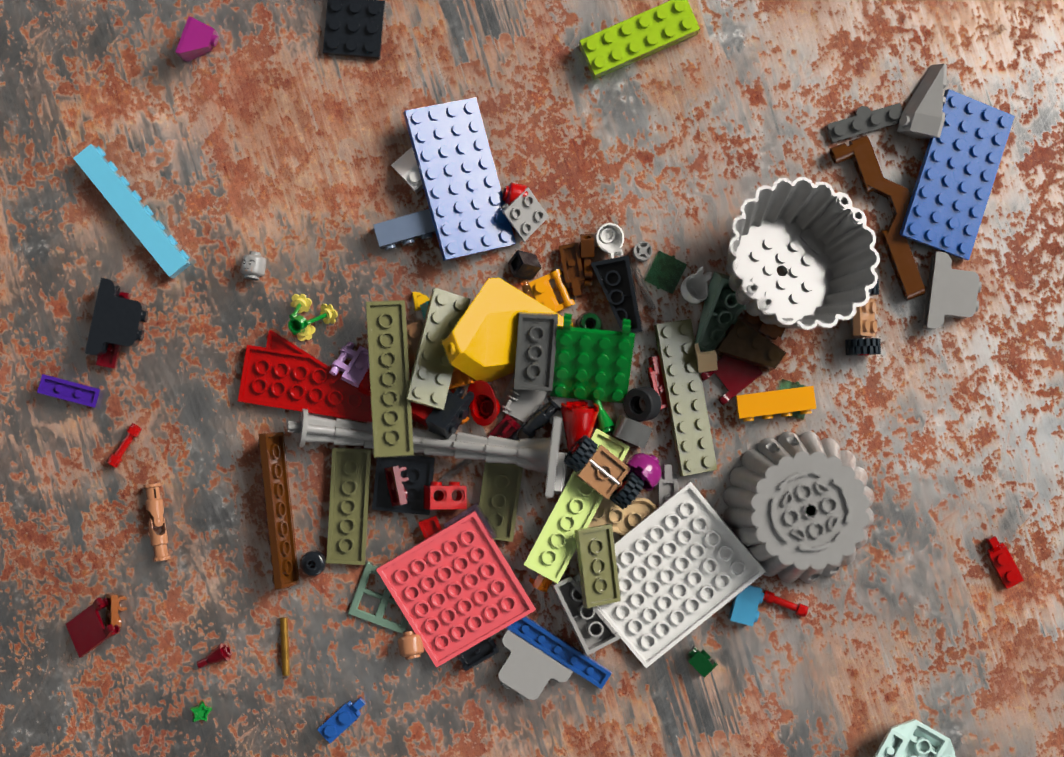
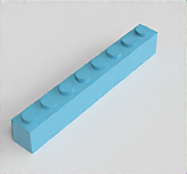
[73,144,191,279]

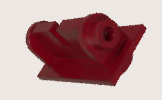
[487,414,520,439]

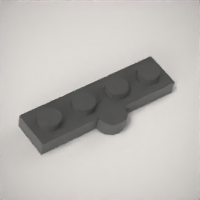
[826,103,903,144]

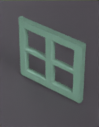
[348,561,409,634]

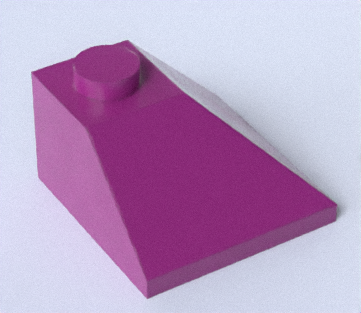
[175,16,219,62]

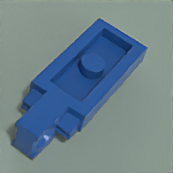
[317,697,366,744]

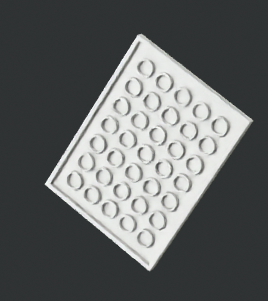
[572,481,766,668]

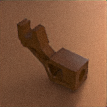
[580,234,594,286]

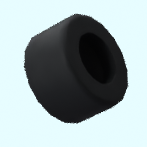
[623,386,661,422]

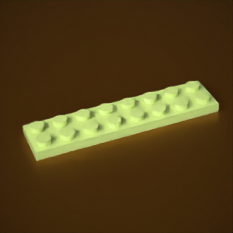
[524,428,630,584]

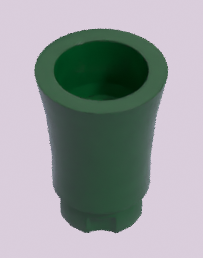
[576,313,602,330]

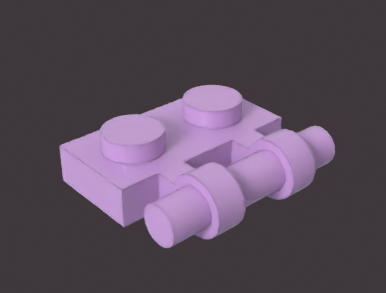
[329,341,369,388]

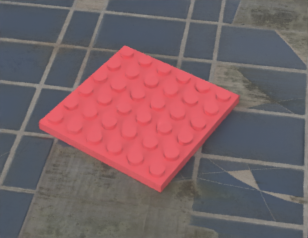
[376,510,536,668]

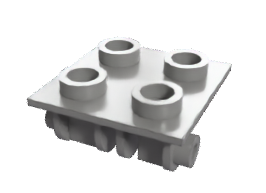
[502,187,549,242]
[499,375,548,423]

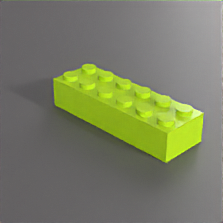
[579,0,700,80]

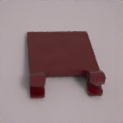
[701,356,763,405]
[66,597,120,658]

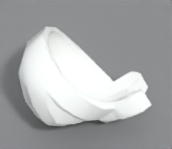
[595,223,624,259]
[681,267,712,304]

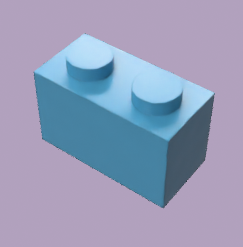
[728,585,764,626]

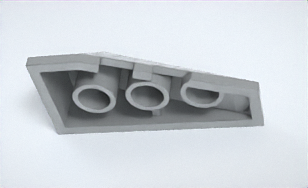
[897,64,947,139]

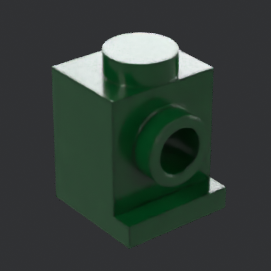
[686,646,718,678]

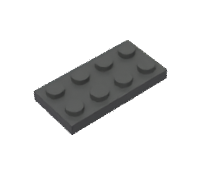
[513,312,558,391]

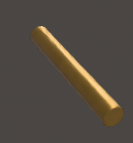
[280,617,290,676]

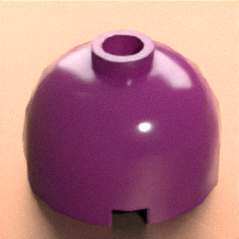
[624,453,662,491]

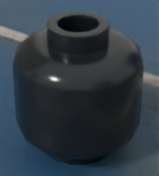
[300,550,327,576]

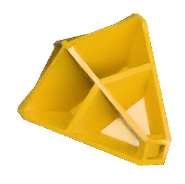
[441,278,574,382]

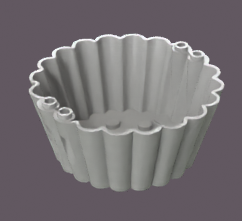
[726,177,880,329]
[723,431,874,583]

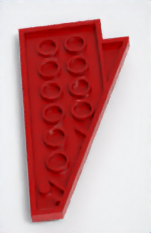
[238,330,372,422]

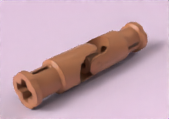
[143,483,171,562]

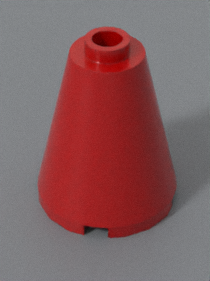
[561,401,599,451]

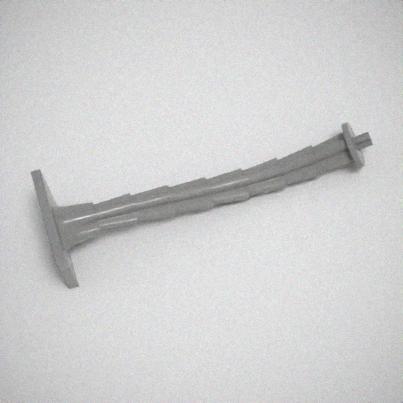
[287,408,562,497]

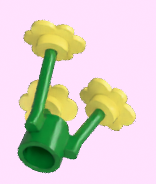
[288,294,338,341]

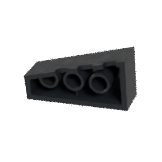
[591,255,644,334]

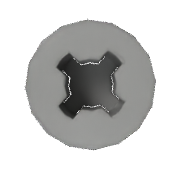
[633,241,653,262]

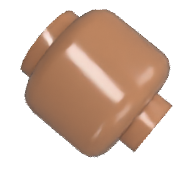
[397,631,424,660]

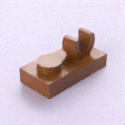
[106,593,127,634]

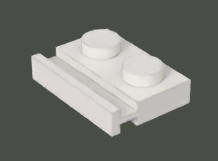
[554,452,572,492]

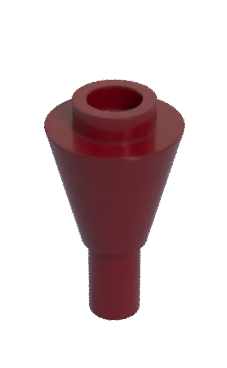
[197,643,232,668]

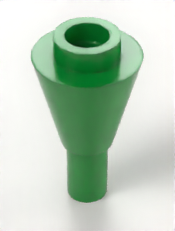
[593,399,615,434]

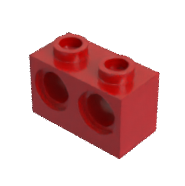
[424,481,467,510]

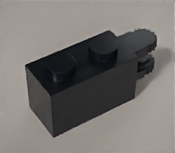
[426,387,475,440]

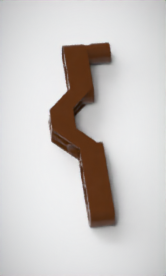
[829,135,925,301]

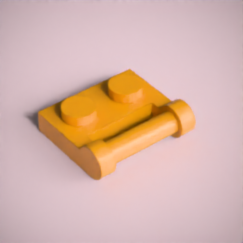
[529,269,575,313]

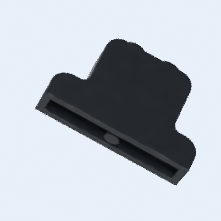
[85,278,148,356]

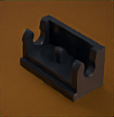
[457,636,499,671]

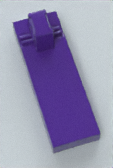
[37,374,100,408]

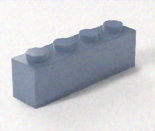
[373,209,436,251]

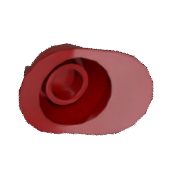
[467,380,500,426]

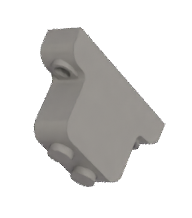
[922,251,982,330]
[498,629,573,701]

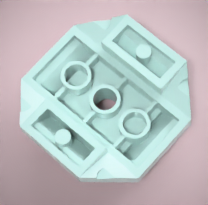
[874,719,956,757]

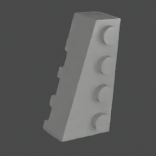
[550,576,621,656]

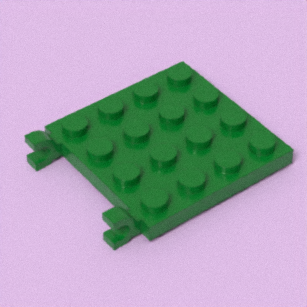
[550,313,635,403]

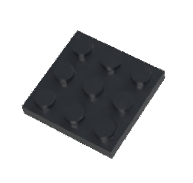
[323,0,385,59]
[372,456,435,515]

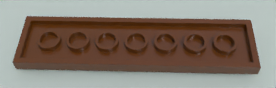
[258,432,300,590]

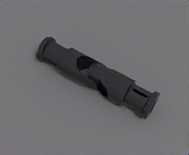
[508,397,561,441]

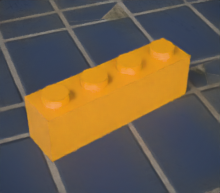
[735,386,816,422]

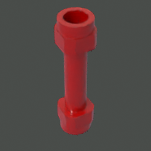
[107,423,142,468]
[763,590,809,617]

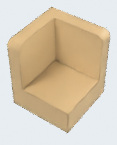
[694,343,718,373]

